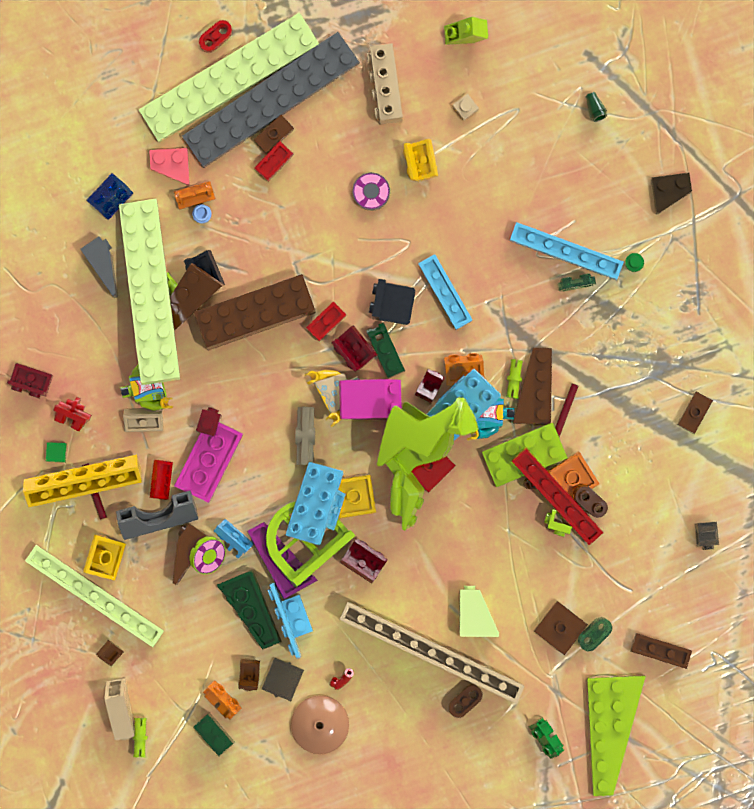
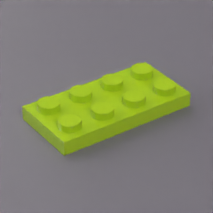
[482,423,567,487]

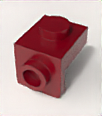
[415,369,445,404]
[196,407,222,437]

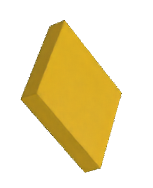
[338,475,376,519]

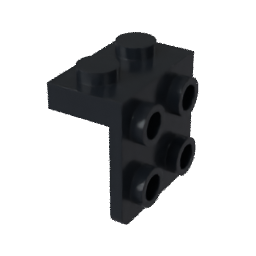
[369,279,415,325]

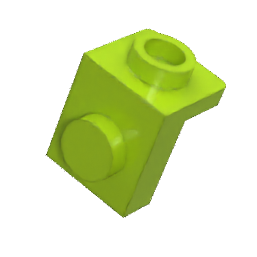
[544,509,572,537]

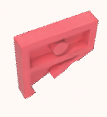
[149,148,190,185]

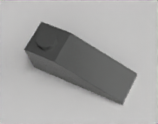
[81,236,118,298]

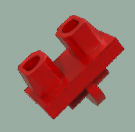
[53,397,92,431]

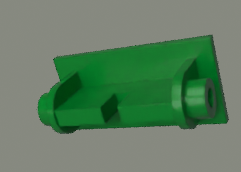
[529,717,564,759]

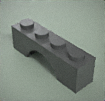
[116,490,199,540]

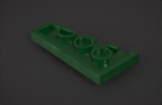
[217,570,282,650]

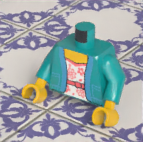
[466,397,515,441]

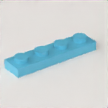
[418,254,473,330]

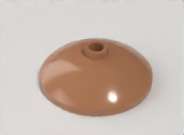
[291,695,349,754]

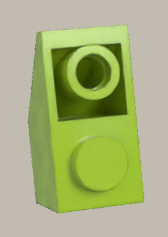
[444,17,488,45]

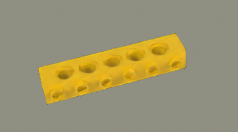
[23,454,142,508]

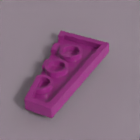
[247,522,318,599]

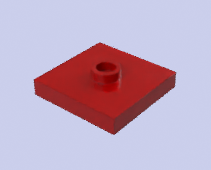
[412,456,456,493]

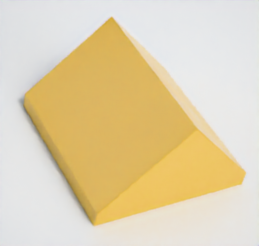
[83,535,126,581]

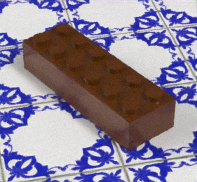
[194,274,316,351]

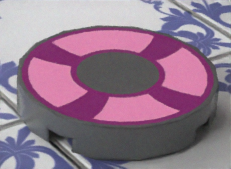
[352,172,390,211]

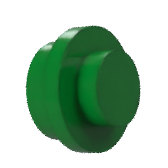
[625,253,644,272]

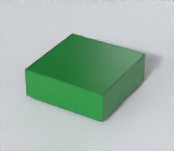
[46,442,67,463]

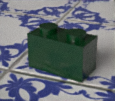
[194,713,235,757]

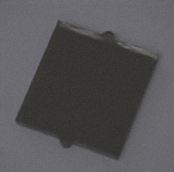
[262,658,304,701]

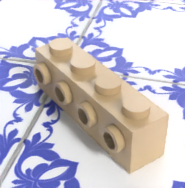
[367,44,403,125]

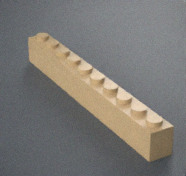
[339,602,525,704]

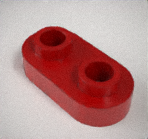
[199,20,232,53]

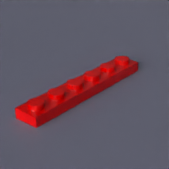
[512,448,604,545]

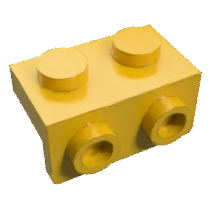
[403,139,438,182]

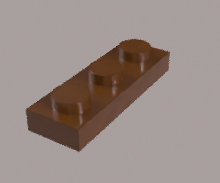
[630,633,692,669]

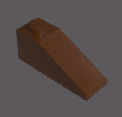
[172,524,209,585]

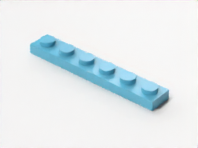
[510,222,624,280]

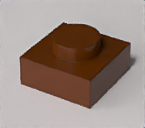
[96,640,124,666]

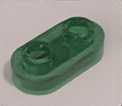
[557,274,596,292]
[578,617,612,651]

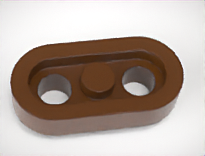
[574,485,608,518]
[449,685,483,718]

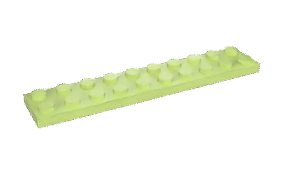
[139,13,319,143]
[119,199,180,385]

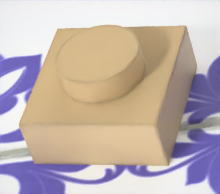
[452,94,479,121]

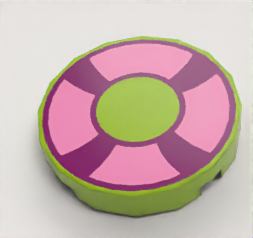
[189,536,226,575]

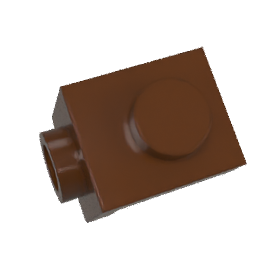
[238,659,260,691]

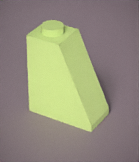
[459,586,499,637]

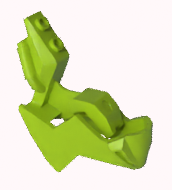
[377,397,479,530]

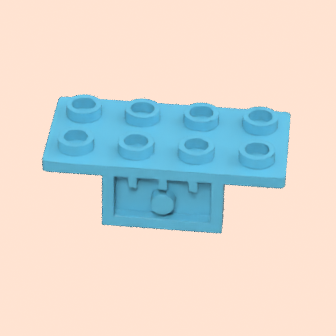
[426,369,501,441]
[286,462,346,545]
[268,583,313,658]

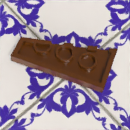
[170,263,224,331]
[512,348,552,425]

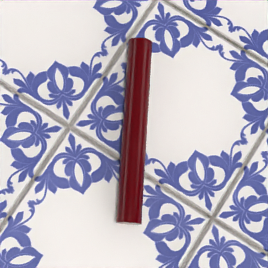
[555,383,579,438]
[82,463,107,520]

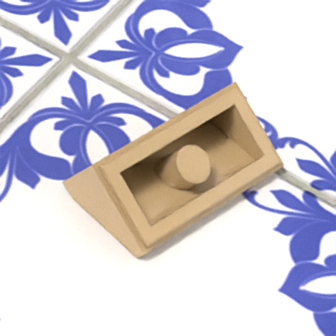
[123,408,163,432]

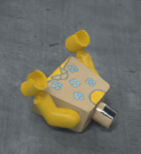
[304,370,360,427]

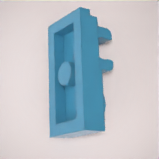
[214,519,254,558]

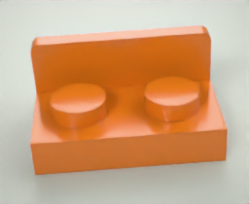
[444,353,484,386]

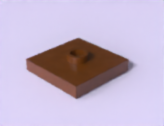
[534,601,588,655]

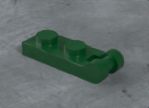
[366,323,405,379]

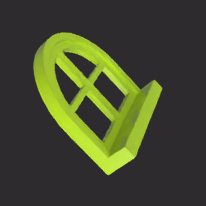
[266,501,355,588]

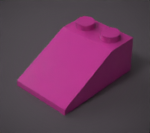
[339,379,402,420]

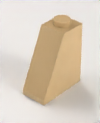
[104,678,135,740]

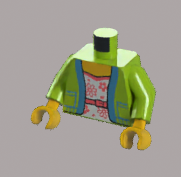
[120,364,173,411]

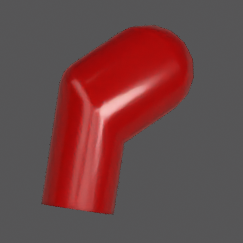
[329,668,354,690]

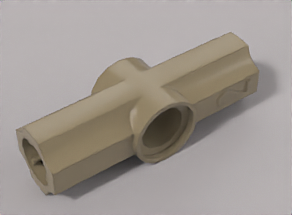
[295,407,315,465]

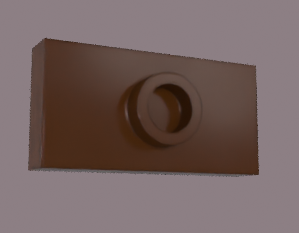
[254,115,294,154]
[677,391,713,434]

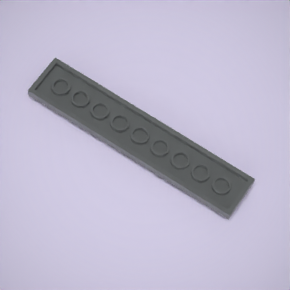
[182,32,359,168]

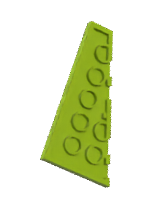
[587,676,646,796]

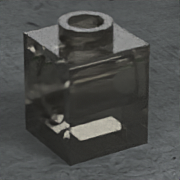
[695,522,719,550]

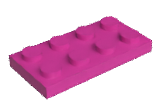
[174,422,243,503]

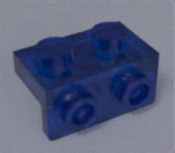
[86,173,133,220]

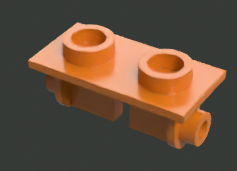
[174,181,215,210]
[203,681,242,720]

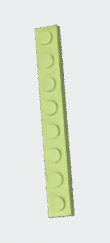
[25,545,164,647]

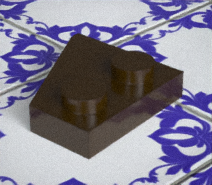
[651,173,692,214]

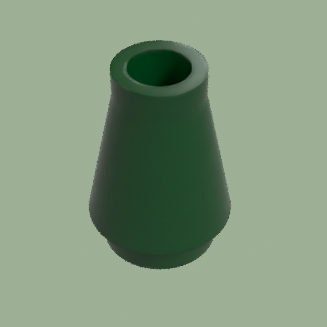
[585,92,607,122]

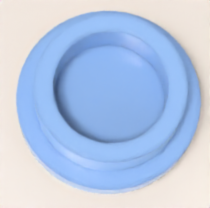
[192,204,212,224]

